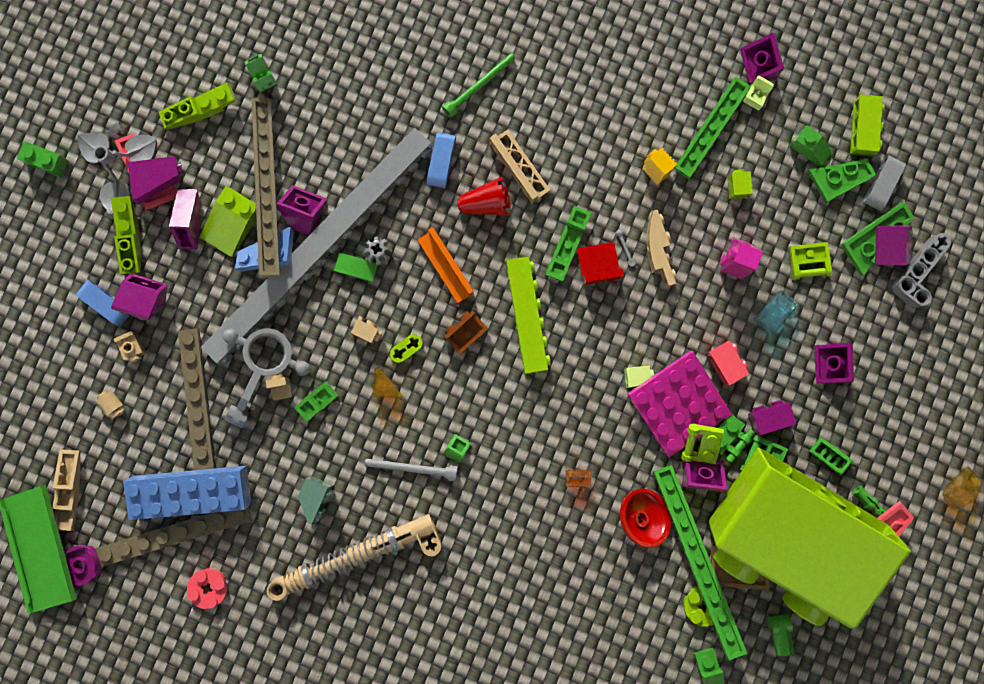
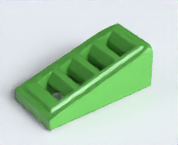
[809,437,853,477]

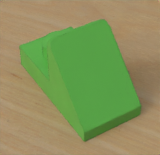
[694,648,724,684]

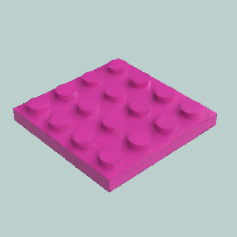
[627,351,732,457]

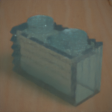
[753,290,799,335]

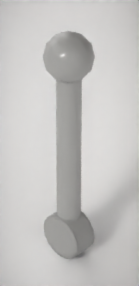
[616,230,636,267]

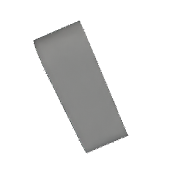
[863,155,906,211]

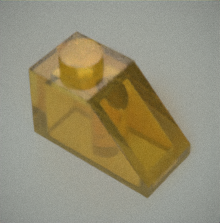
[942,466,982,510]

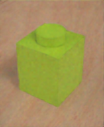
[727,169,753,199]

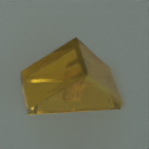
[372,367,404,399]

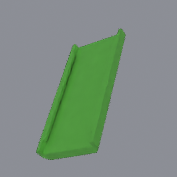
[0,485,77,614]

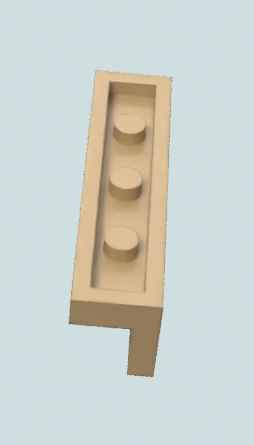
[489,130,550,204]

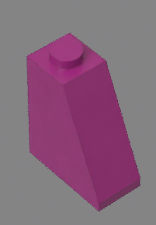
[128,156,183,205]
[169,189,201,250]

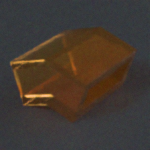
[565,469,591,487]

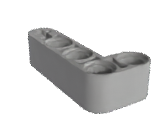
[892,233,951,308]

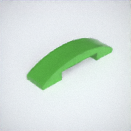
[545,206,591,282]

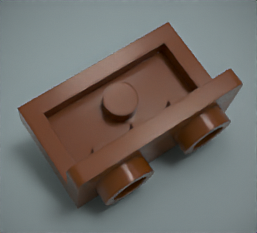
[444,311,488,355]

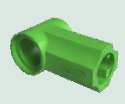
[768,614,794,656]

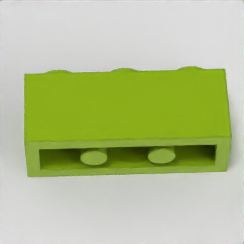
[850,94,885,157]

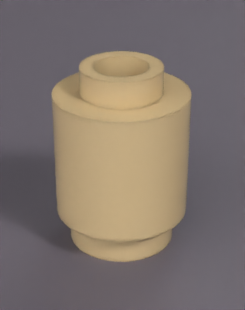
[96,391,125,420]

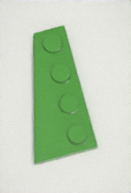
[841,202,914,276]

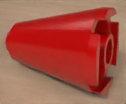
[457,177,511,216]

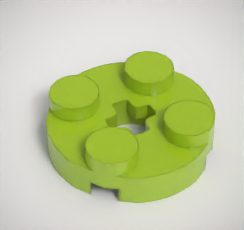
[683,586,713,626]

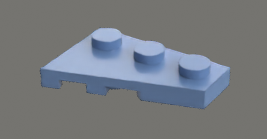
[236,227,294,272]

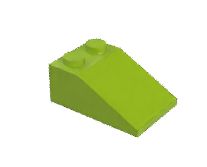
[200,186,257,257]

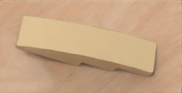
[52,449,81,532]

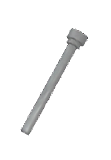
[365,459,458,482]

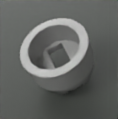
[106,122,123,139]

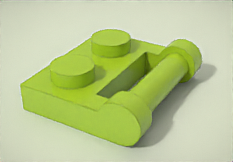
[788,242,832,281]
[681,424,724,464]

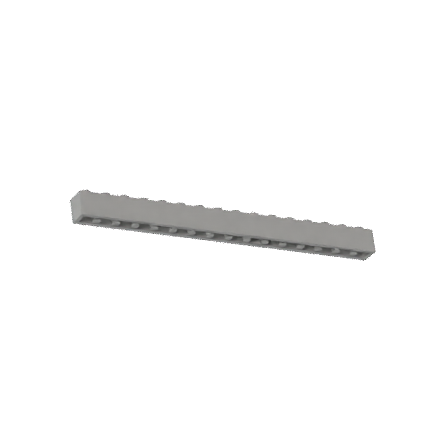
[200,127,432,365]

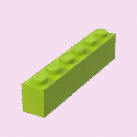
[506,256,551,375]

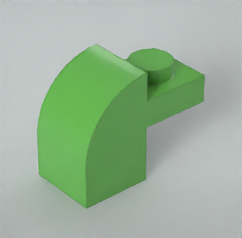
[245,54,277,92]

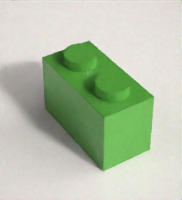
[16,141,69,177]

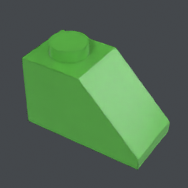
[790,125,832,168]

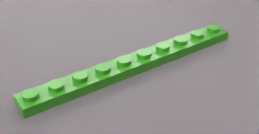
[653,465,748,661]

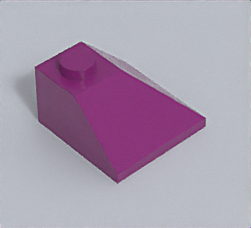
[276,185,327,235]

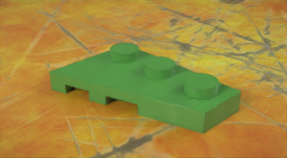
[807,159,876,203]

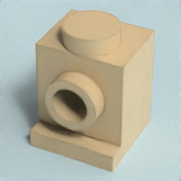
[351,316,383,345]
[114,331,147,363]

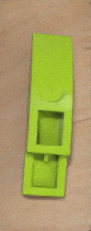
[158,83,237,130]
[111,196,141,275]

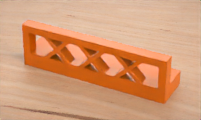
[418,227,474,304]

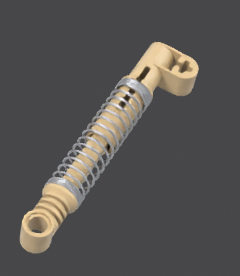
[267,514,441,601]

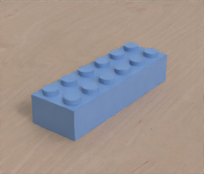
[123,466,252,520]

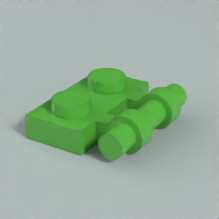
[717,415,756,463]

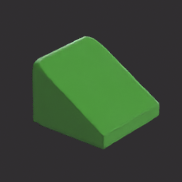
[443,434,471,463]

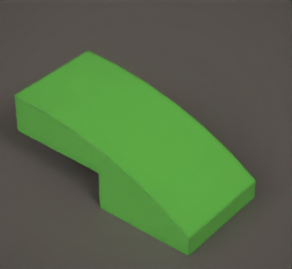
[334,253,378,282]
[294,381,339,422]

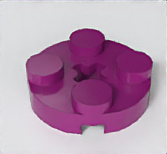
[65,545,101,586]

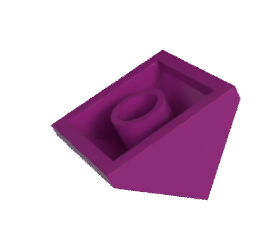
[740,33,784,84]
[875,225,912,265]
[814,343,854,383]
[682,460,727,492]

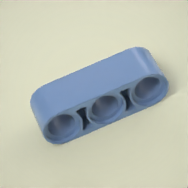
[427,132,456,188]
[75,279,130,327]

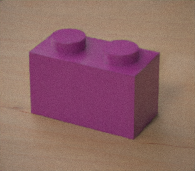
[748,400,797,435]

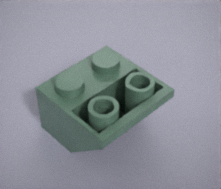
[298,476,334,525]

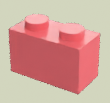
[706,341,749,386]

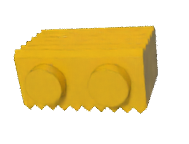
[643,148,677,185]

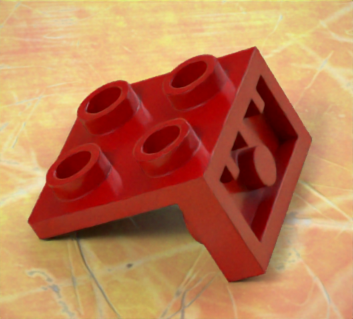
[577,242,624,286]

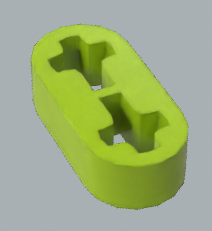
[390,334,423,363]

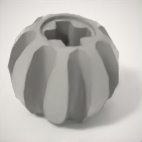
[363,237,392,265]

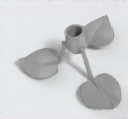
[77,132,157,214]

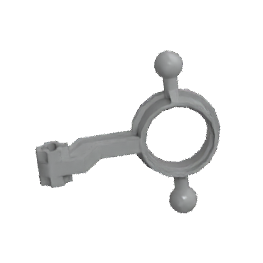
[223,328,310,428]

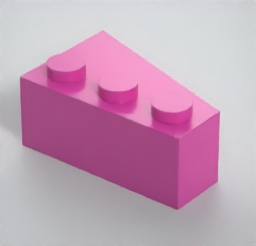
[720,237,763,279]

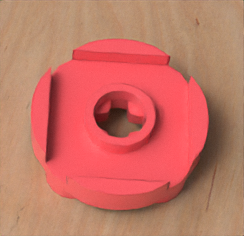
[187,568,228,609]

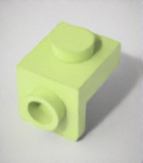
[743,76,774,111]

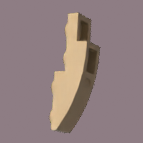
[646,210,677,288]

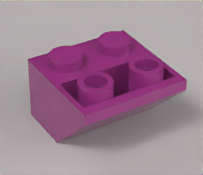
[111,273,168,320]

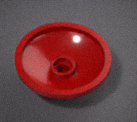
[620,488,671,548]

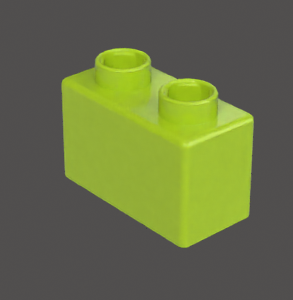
[709,447,911,629]

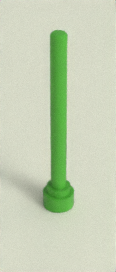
[442,54,515,118]

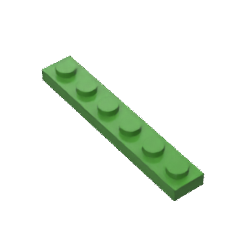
[674,76,751,179]

